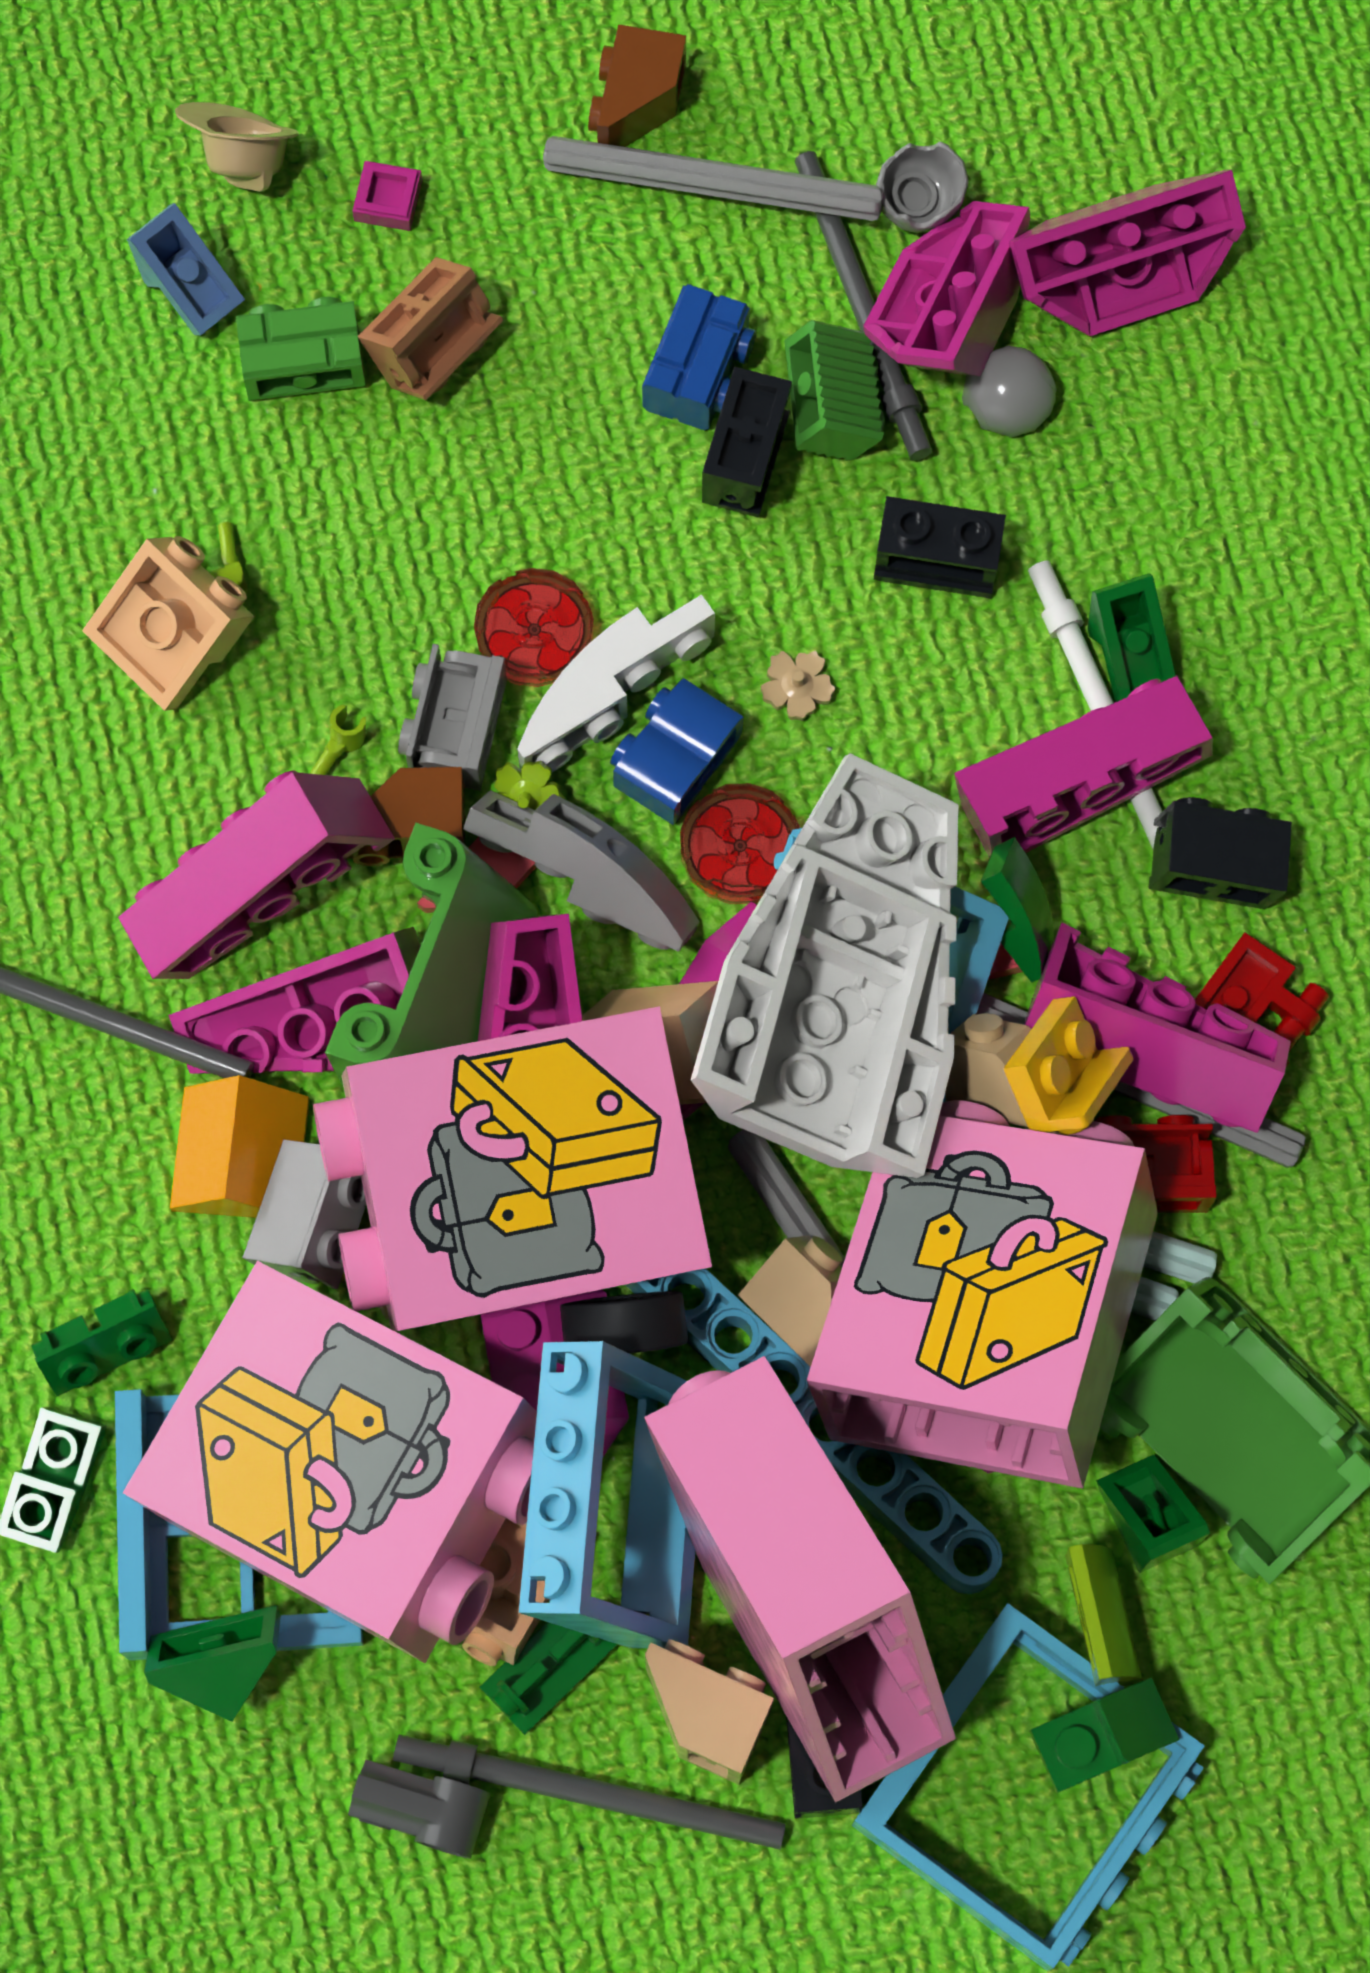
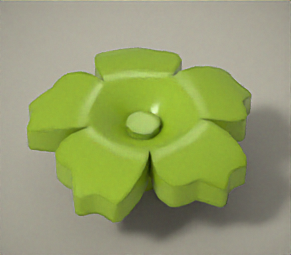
[494,761,565,810]

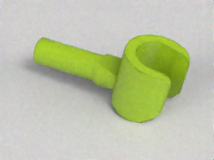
[209,522,248,595]
[309,705,366,775]

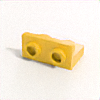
[1003,996,1133,1135]

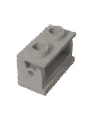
[398,644,507,791]
[242,1139,366,1289]

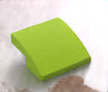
[1065,1544,1143,1686]

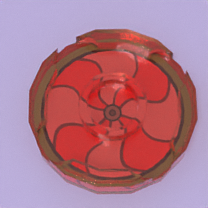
[474,568,594,687]
[680,783,800,904]

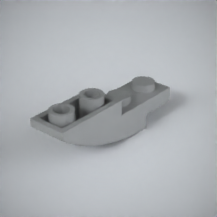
[463,790,700,952]

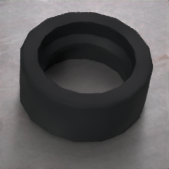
[560,1291,688,1353]

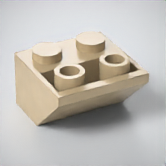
[645,1639,774,1785]

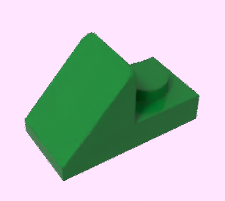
[1087,573,1176,702]
[1029,1677,1180,1793]

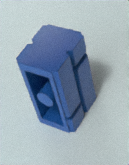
[642,284,756,431]

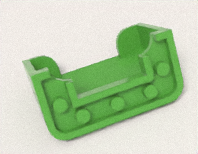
[325,823,539,1088]
[1100,1277,1370,1585]

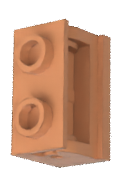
[358,257,503,400]

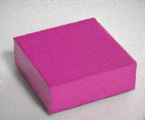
[352,161,423,231]

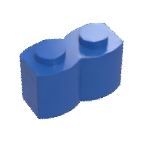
[610,678,744,825]

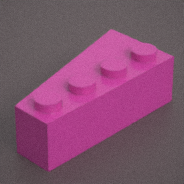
[954,676,1213,858]
[118,771,395,979]
[478,914,582,1041]
[1024,922,1291,1133]

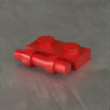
[1195,932,1329,1067]

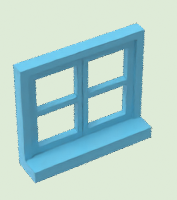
[115,1389,363,1660]

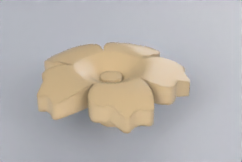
[760,651,835,721]

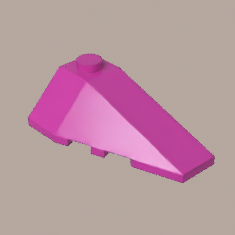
[168,927,421,1074]

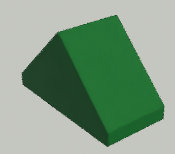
[1096,1454,1210,1573]
[144,1605,281,1722]

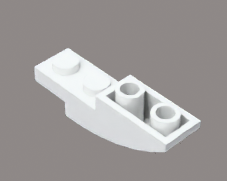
[517,594,715,772]

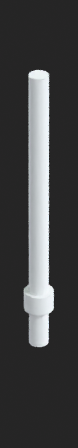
[1028,560,1163,849]

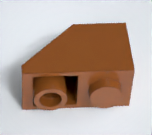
[588,24,686,147]
[346,767,465,866]

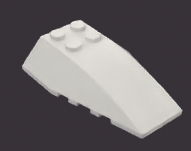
[691,753,959,1178]

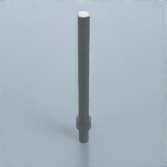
[795,151,932,461]
[0,967,254,1079]
[393,1734,786,1850]

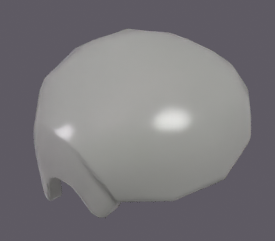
[876,142,969,233]
[962,346,1057,437]

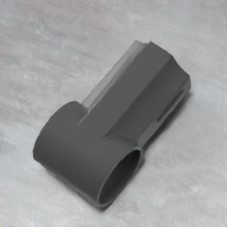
[348,1760,491,1859]

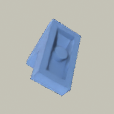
[127,203,245,336]

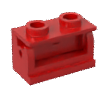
[1094,1115,1216,1213]

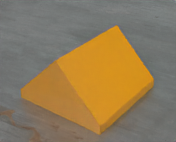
[170,1075,310,1218]

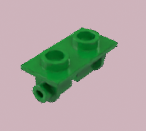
[31,1289,173,1397]
[479,1622,618,1735]

